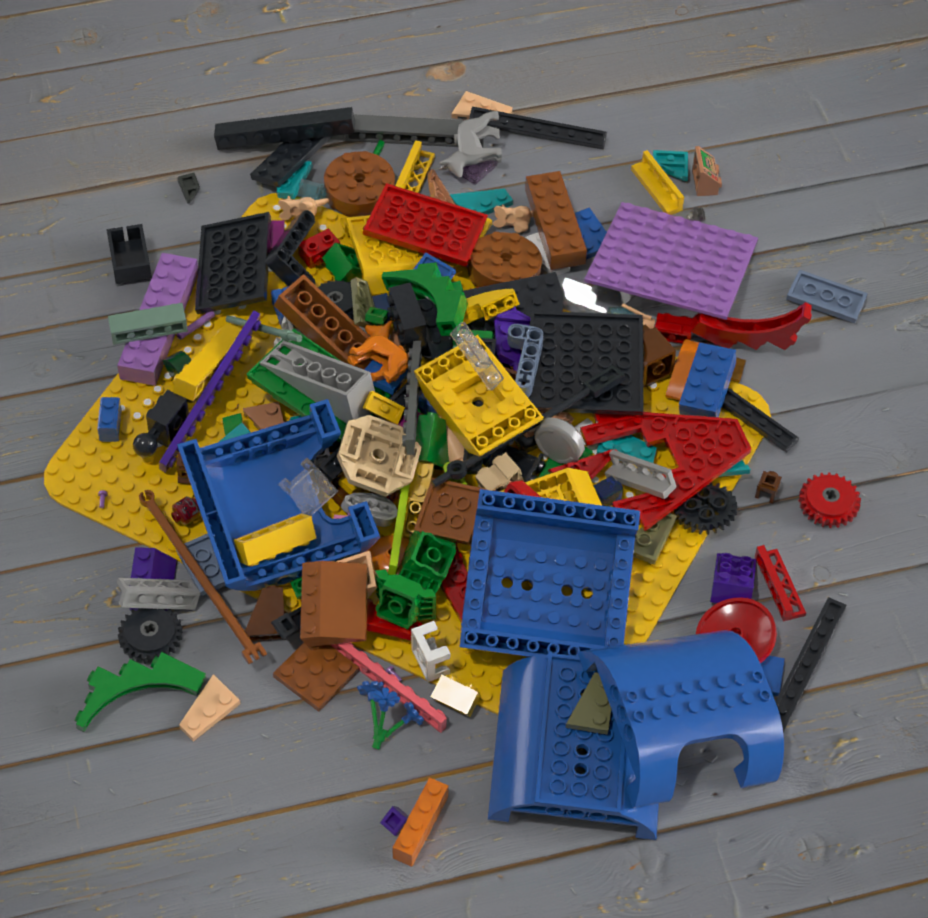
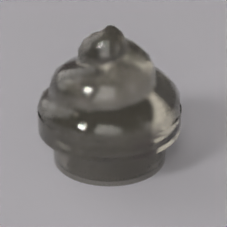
[686,206,706,223]

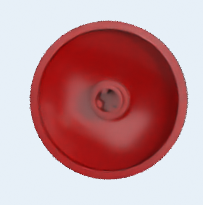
[696,598,777,663]

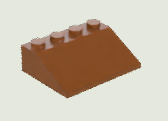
[300,561,368,647]

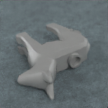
[439,111,502,178]

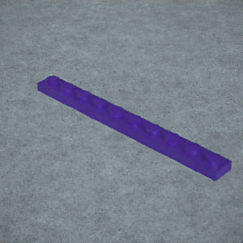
[159,310,261,473]

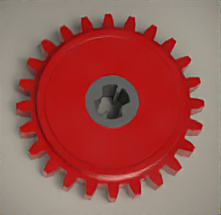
[798,472,861,528]

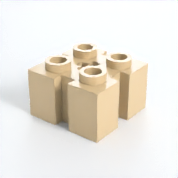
[475,453,524,491]

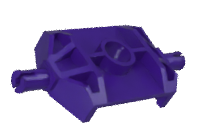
[494,306,530,371]

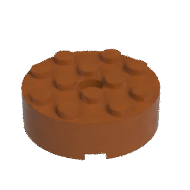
[324,151,395,217]
[468,232,542,287]

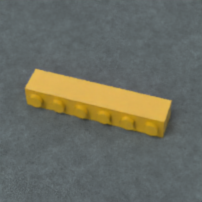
[173,323,242,401]

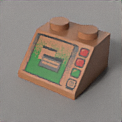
[692,146,722,196]

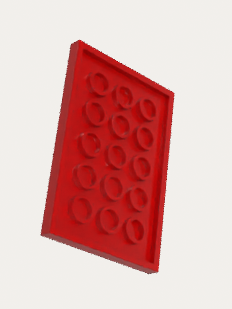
[363,183,488,267]

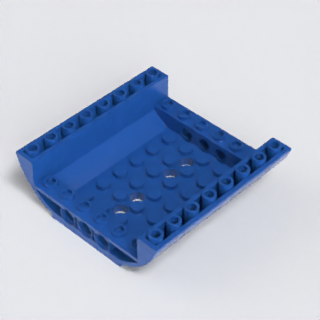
[459,489,640,657]
[488,653,659,840]

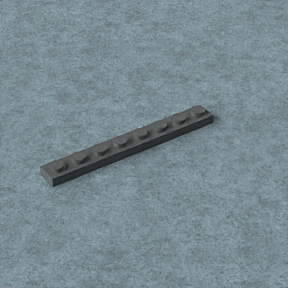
[402,341,422,455]

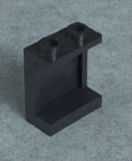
[485,444,546,482]

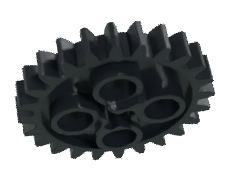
[674,482,737,535]

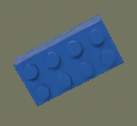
[679,342,736,417]

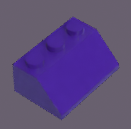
[129,547,177,611]

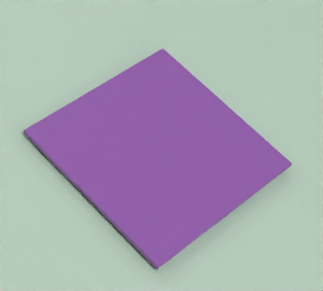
[584,202,758,320]

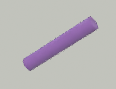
[177,312,215,340]

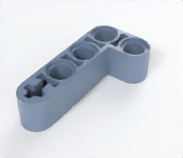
[508,324,543,397]

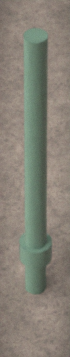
[226,315,302,342]

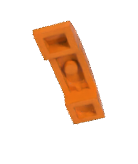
[666,339,699,401]

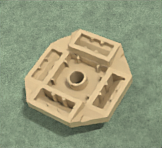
[337,415,422,497]

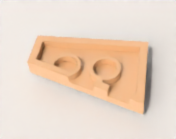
[451,91,513,120]
[179,674,240,742]

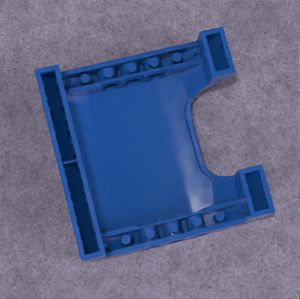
[177,399,380,591]
[578,630,784,808]

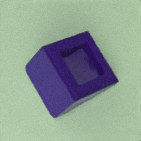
[380,806,409,836]

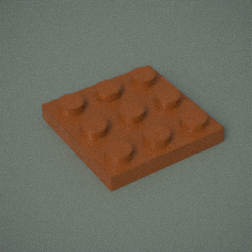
[414,477,487,545]
[273,643,359,712]

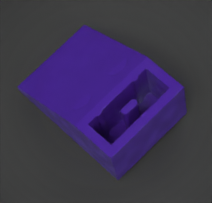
[710,553,756,603]

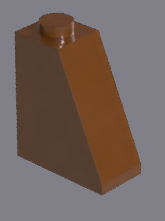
[245,585,286,642]

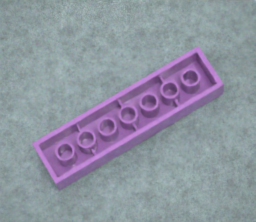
[117,253,198,386]

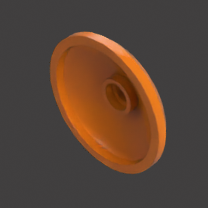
[367,535,409,574]

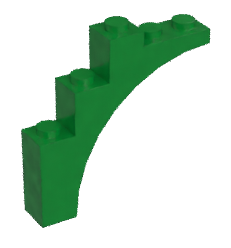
[382,262,468,336]
[74,652,206,732]

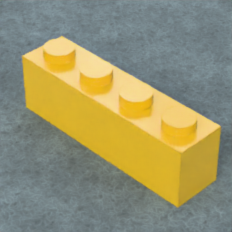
[234,513,317,567]

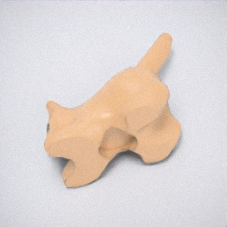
[278,196,329,220]
[493,205,533,233]

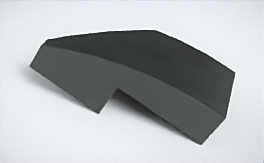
[177,172,200,203]

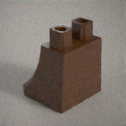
[643,324,676,387]

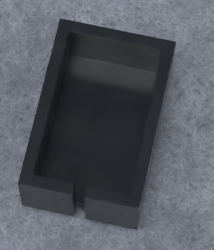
[106,224,152,284]
[387,283,427,353]

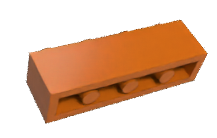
[393,777,449,867]

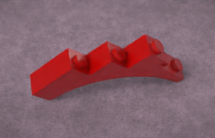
[690,302,812,350]

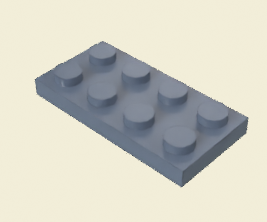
[786,270,868,324]

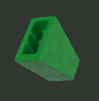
[415,412,449,470]

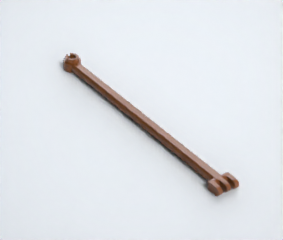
[139,490,267,664]

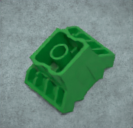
[396,530,456,594]
[375,569,436,629]

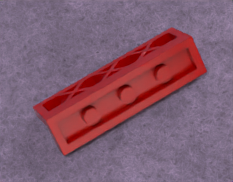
[755,545,806,622]

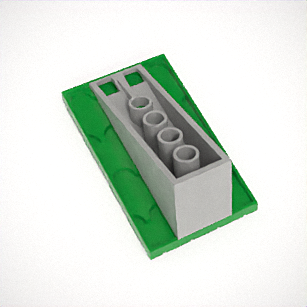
[247,329,391,444]

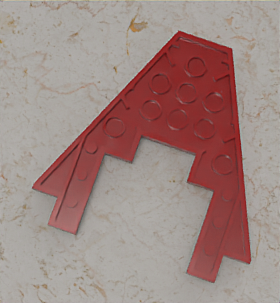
[580,412,751,531]

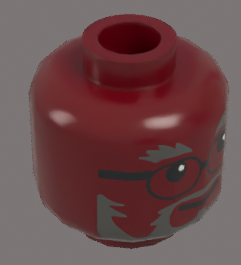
[171,496,200,526]

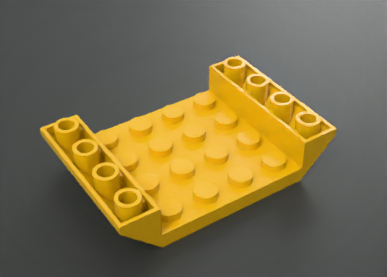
[340,215,424,296]

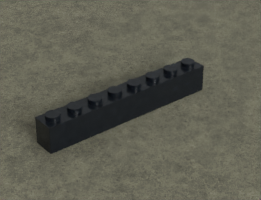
[214,107,355,150]

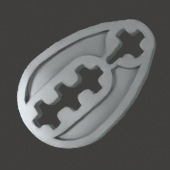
[341,493,397,527]

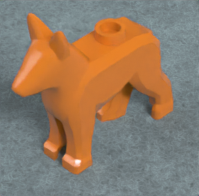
[347,321,408,383]

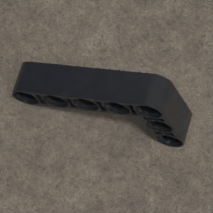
[265,210,316,287]

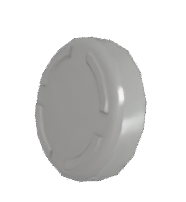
[534,418,585,464]

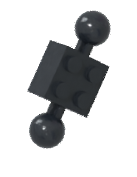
[133,389,199,458]

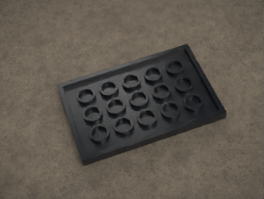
[195,212,271,314]

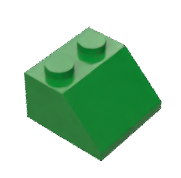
[322,243,363,283]

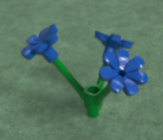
[357,681,424,750]

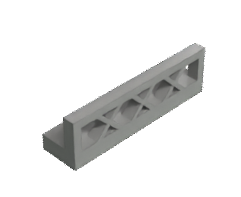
[605,450,677,499]
[117,578,200,610]

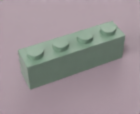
[108,303,188,345]

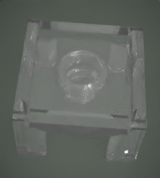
[278,458,338,516]

